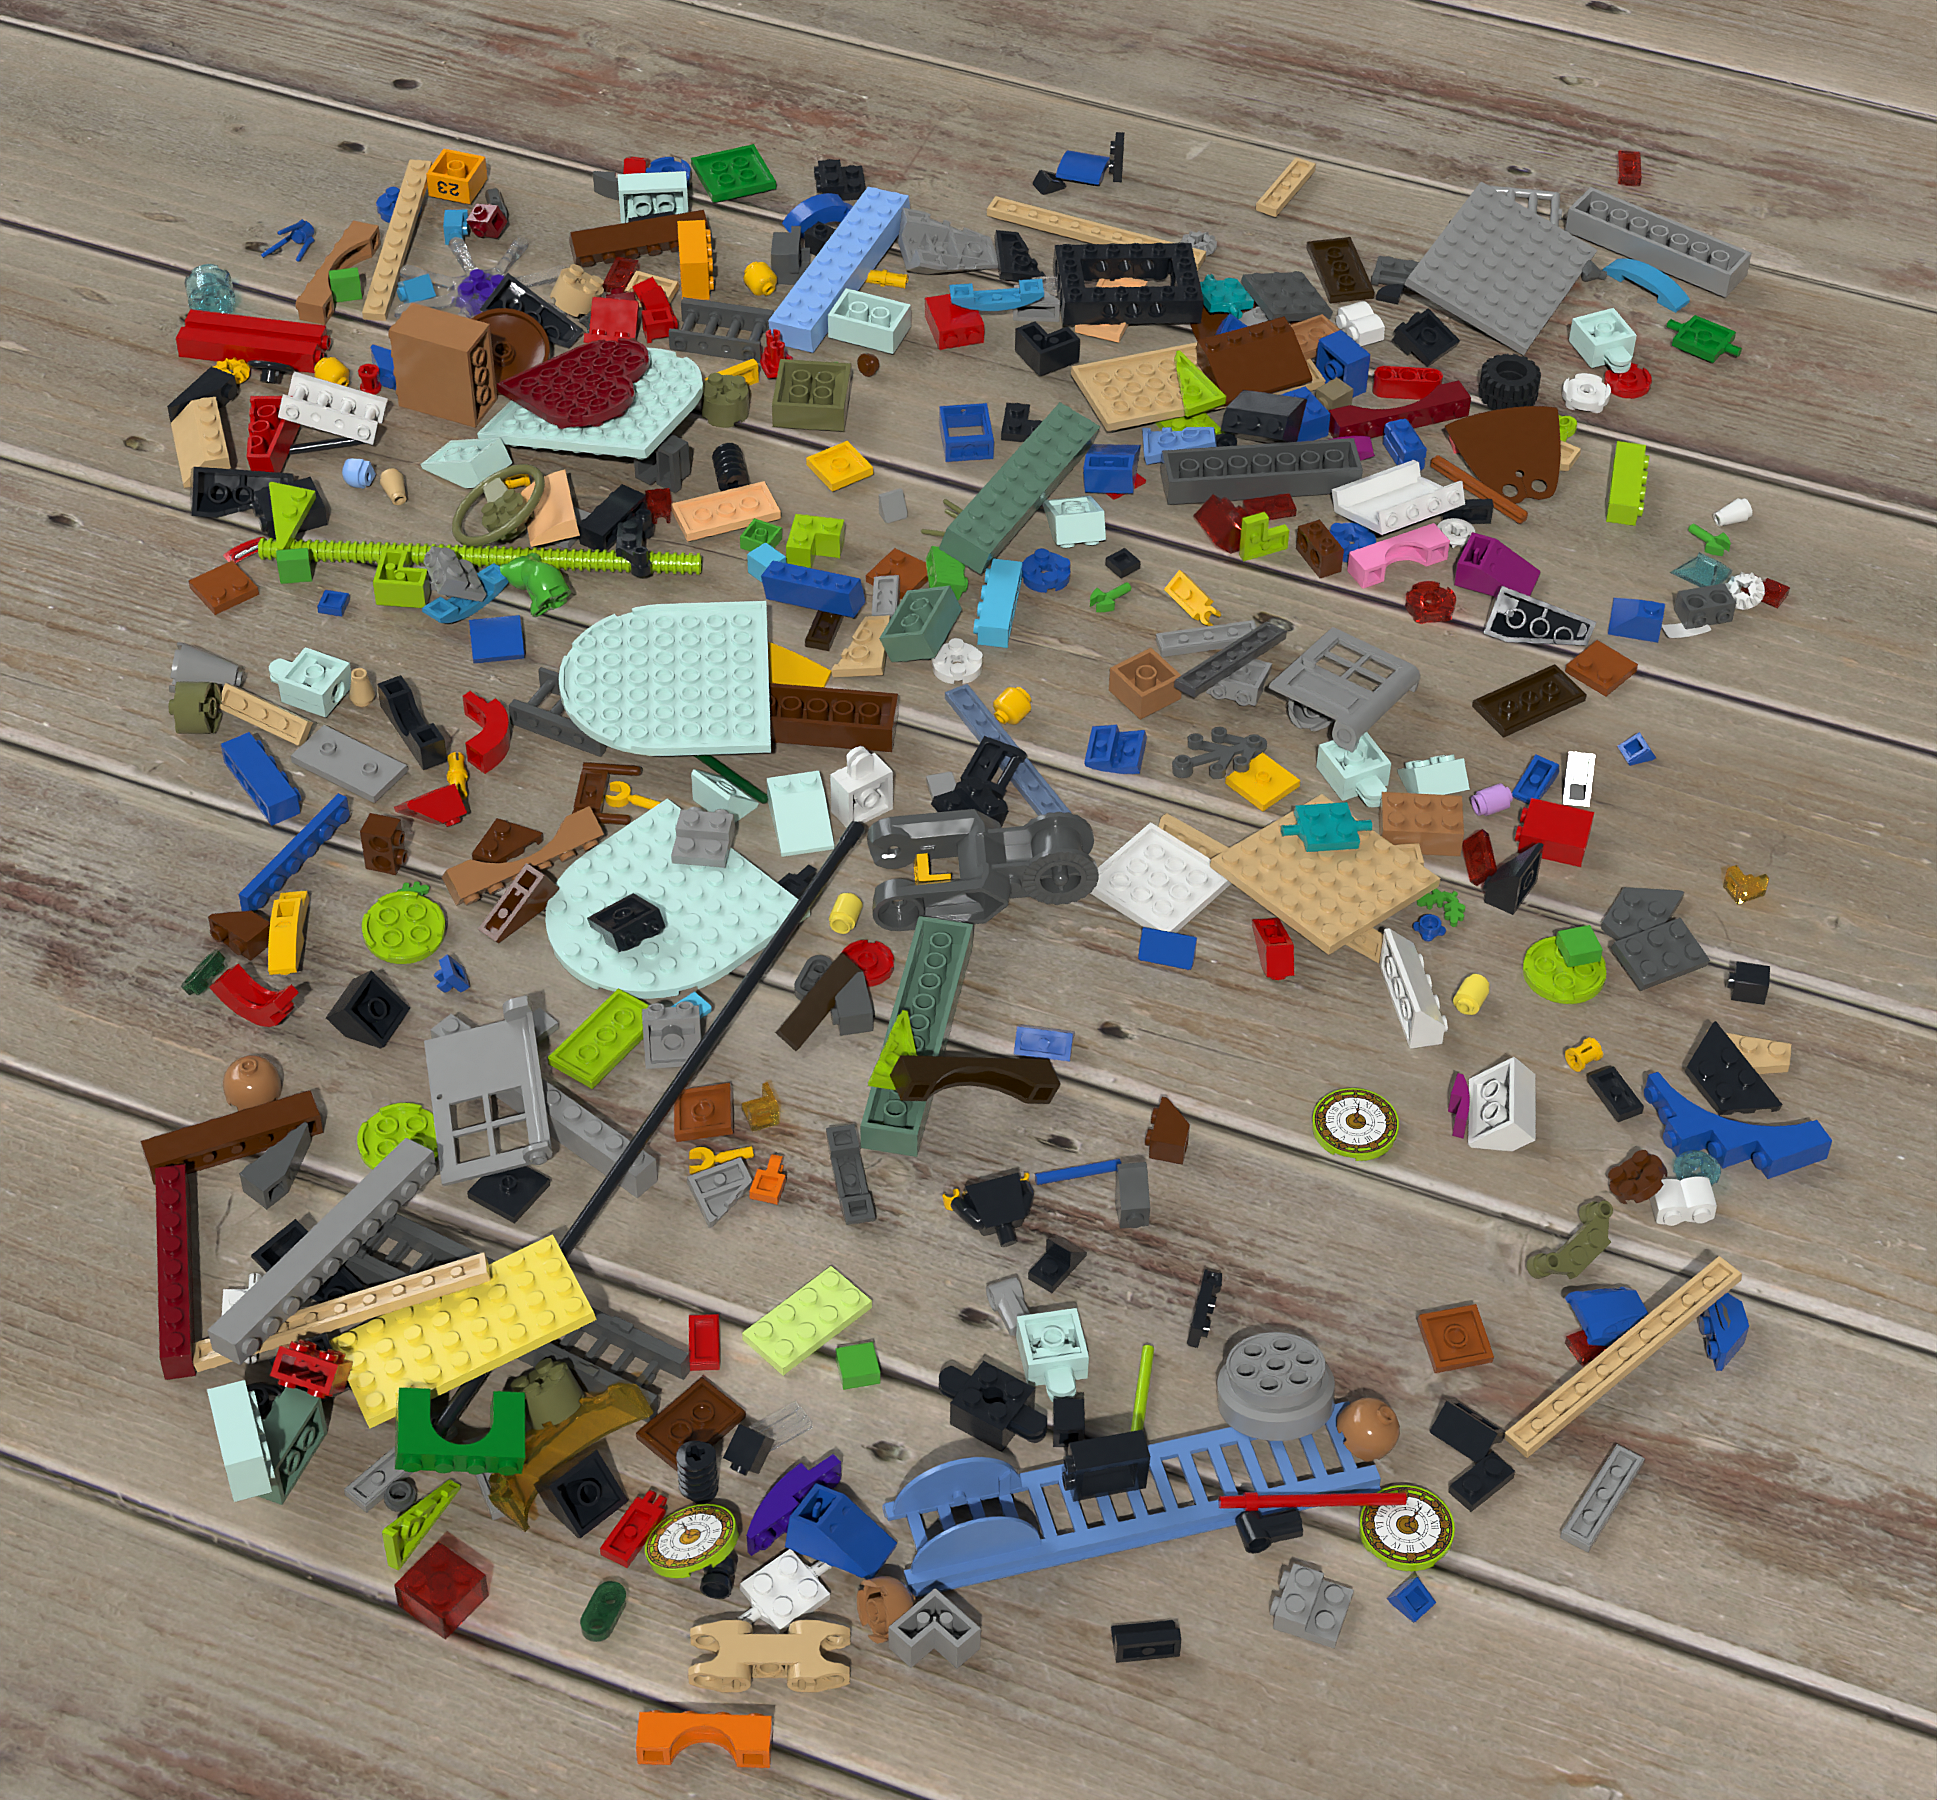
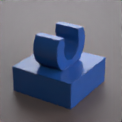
[434,954,470,993]

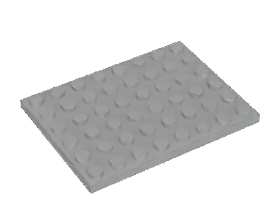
[1404,182,1597,356]

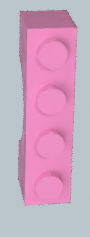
[1347,523,1450,589]

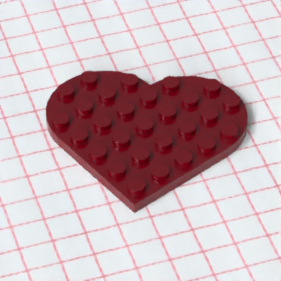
[496,338,650,429]

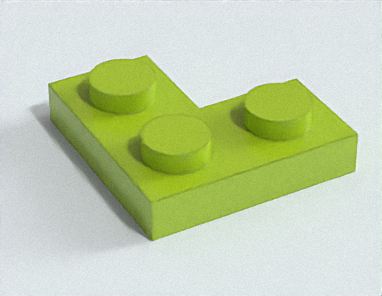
[1239,512,1290,562]

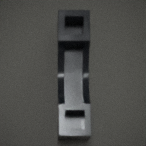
[377,675,447,770]

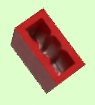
[925,294,984,350]
[1515,798,1594,867]

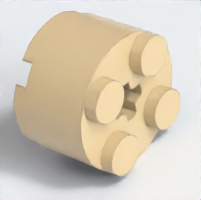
[550,264,604,317]

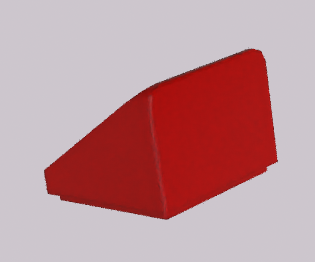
[623,156,651,174]

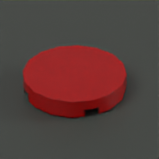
[1604,363,1652,399]
[842,940,894,987]

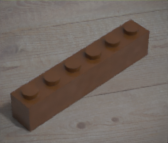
[569,210,709,267]
[140,1090,323,1185]

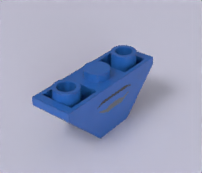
[1699,1293,1749,1371]

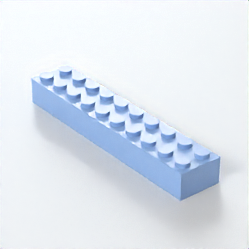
[768,187,910,353]

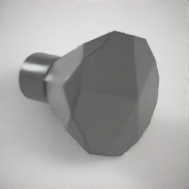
[1581,260,1607,282]

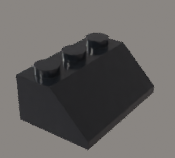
[1221,390,1307,443]

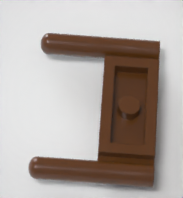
[572,762,641,825]

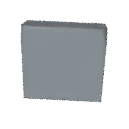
[879,488,907,523]

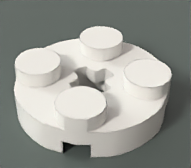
[1562,373,1611,413]
[932,638,983,684]

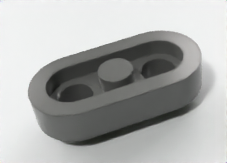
[794,955,832,1001]

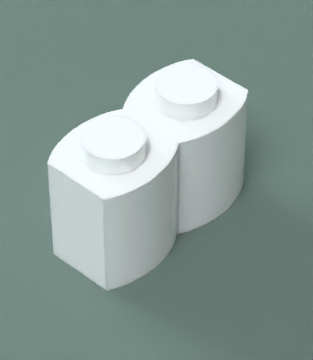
[1336,301,1385,346]
[1650,1177,1717,1226]

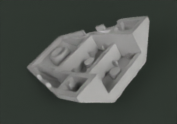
[898,208,998,274]

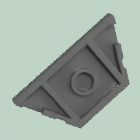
[1601,887,1684,941]

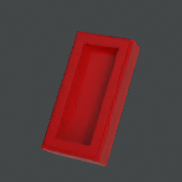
[689,1314,720,1371]

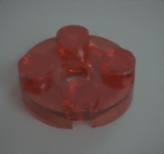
[1405,581,1456,624]

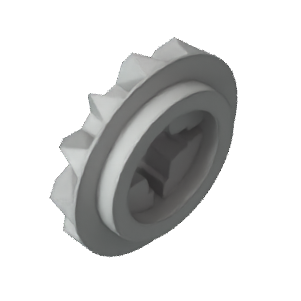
[1181,231,1217,256]

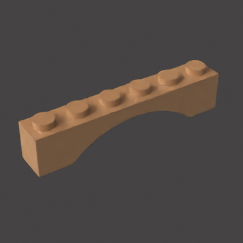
[296,220,381,325]
[442,806,604,906]

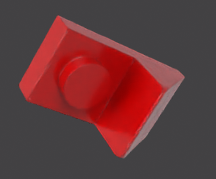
[632,276,674,316]

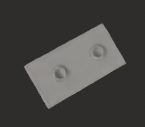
[291,725,408,803]

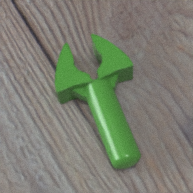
[1688,523,1731,556]
[1090,582,1132,612]

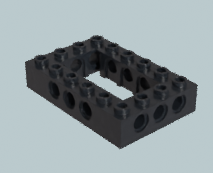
[1053,242,1204,325]

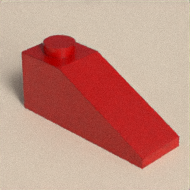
[1252,918,1294,980]

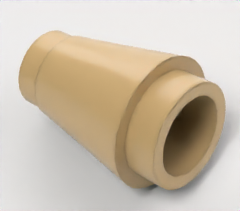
[380,468,407,505]
[349,668,375,707]

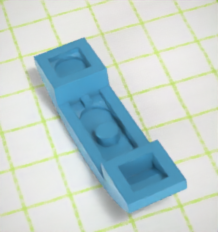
[1603,258,1690,313]
[949,279,1044,311]
[422,563,508,623]

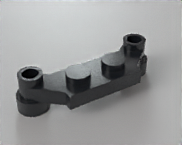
[616,509,654,577]

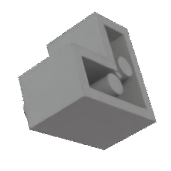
[888,1588,981,1668]

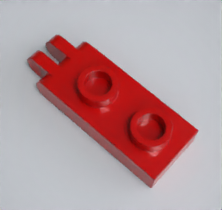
[600,1490,667,1568]

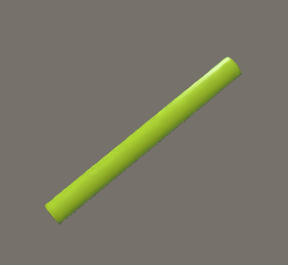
[1131,1345,1154,1431]

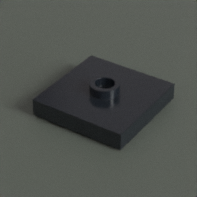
[467,1166,550,1224]

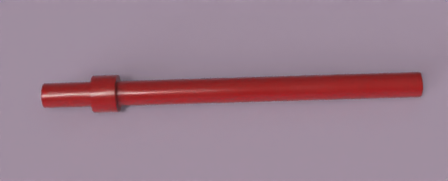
[1218,1492,1407,1511]

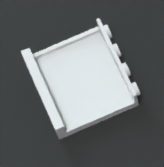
[1332,460,1465,535]

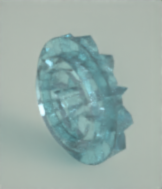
[1673,1150,1721,1187]

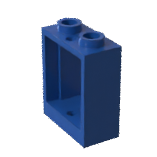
[939,403,994,462]

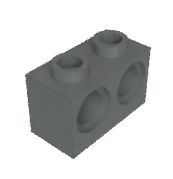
[1674,583,1736,630]

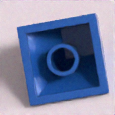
[1608,598,1665,643]

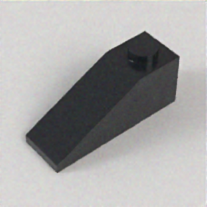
[167,366,238,423]

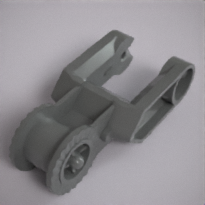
[867,809,1099,931]

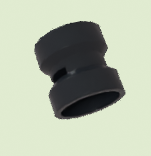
[700,1556,736,1599]

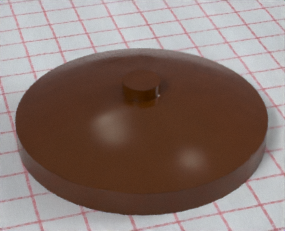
[471,308,550,395]

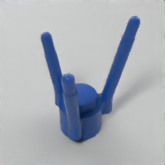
[261,219,314,262]

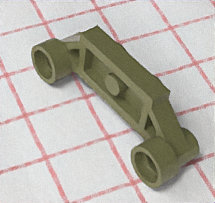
[1527,1200,1613,1279]

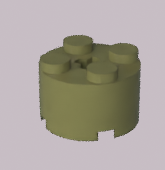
[701,373,749,428]
[168,681,222,734]
[510,1358,585,1430]

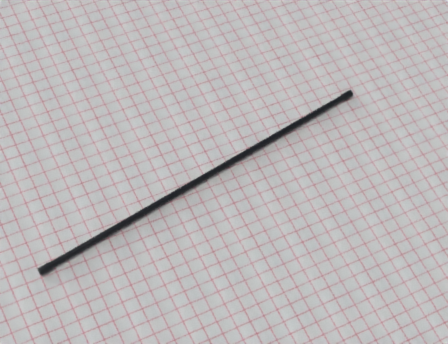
[432,821,865,1439]

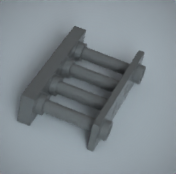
[669,297,774,363]
[509,667,606,757]

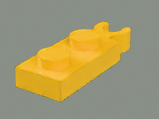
[1164,570,1221,626]

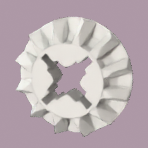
[1437,518,1475,548]
[1725,572,1765,610]

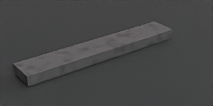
[1174,621,1287,698]

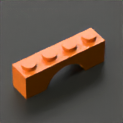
[636,1710,773,1768]

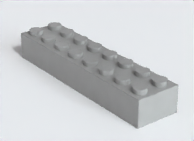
[1565,187,1752,298]

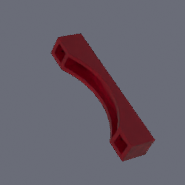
[1329,380,1471,438]

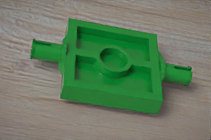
[1666,315,1742,363]

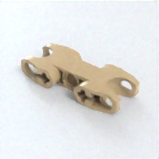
[688,1620,850,1692]

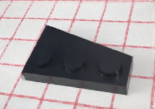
[994,230,1046,284]

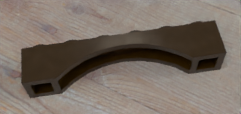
[890,1055,1061,1104]

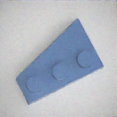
[1142,427,1217,465]

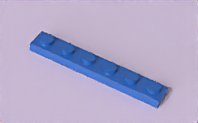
[238,793,350,913]

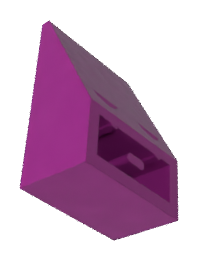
[1454,532,1541,596]

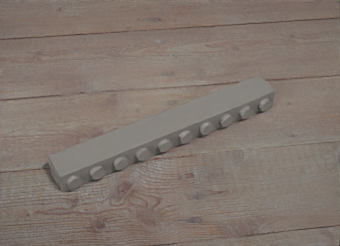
[431,1014,658,1198]
[207,1138,437,1365]

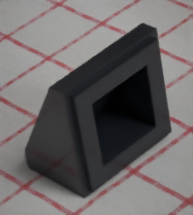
[1033,170,1066,195]

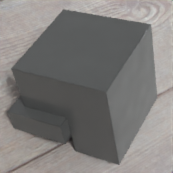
[771,226,811,285]
[634,434,690,493]

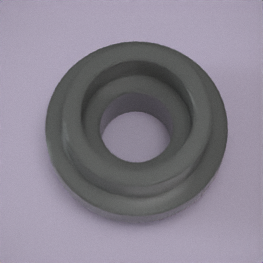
[384,1481,416,1512]

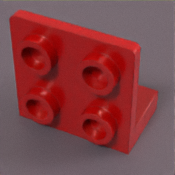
[584,297,639,343]

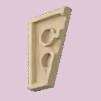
[831,615,891,677]
[1706,1030,1792,1074]

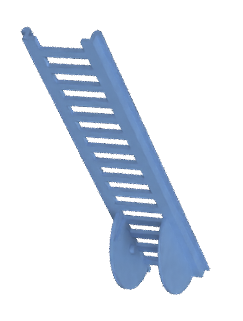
[882,1401,1381,1598]

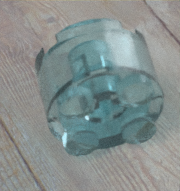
[184,264,236,314]

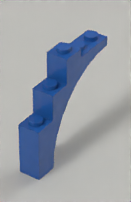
[1644,1072,1832,1179]

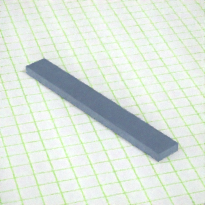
[945,684,1072,816]

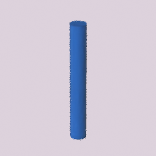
[1035,1159,1121,1185]

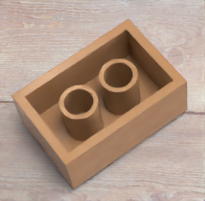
[1379,792,1464,856]

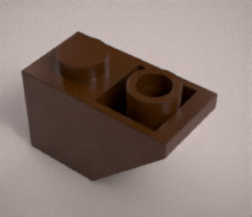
[208,911,270,961]
[1145,1097,1190,1165]

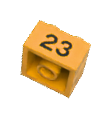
[426,149,487,204]

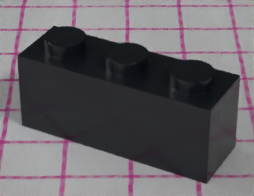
[578,484,647,552]

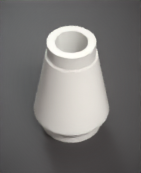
[1713,498,1752,527]

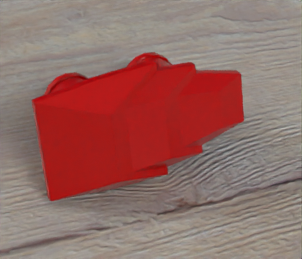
[759,329,793,378]

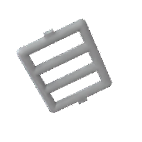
[1489,185,1562,227]

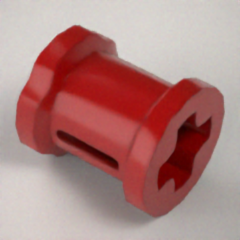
[358,364,382,395]

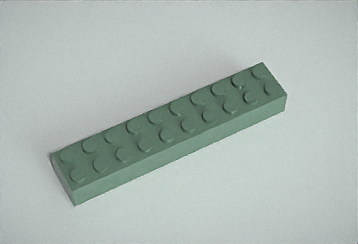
[939,402,1100,574]
[860,916,973,1157]

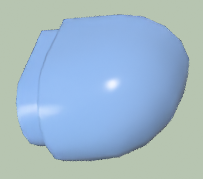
[342,459,376,489]

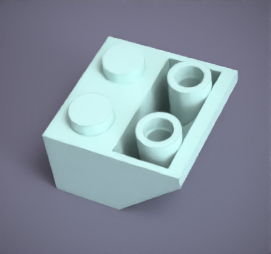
[1397,754,1470,795]

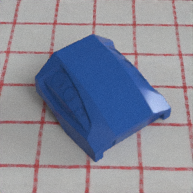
[1565,1286,1648,1346]

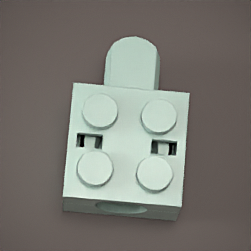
[1569,308,1637,373]
[269,647,351,718]
[1316,732,1391,807]
[1016,1308,1089,1402]

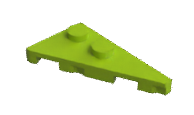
[1174,350,1226,417]
[269,481,316,550]
[868,1010,917,1090]
[382,1479,461,1571]

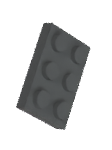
[1611,918,1710,991]

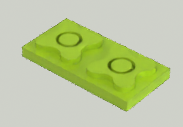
[547,988,649,1089]

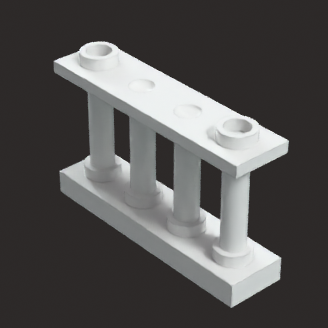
[278,372,388,445]

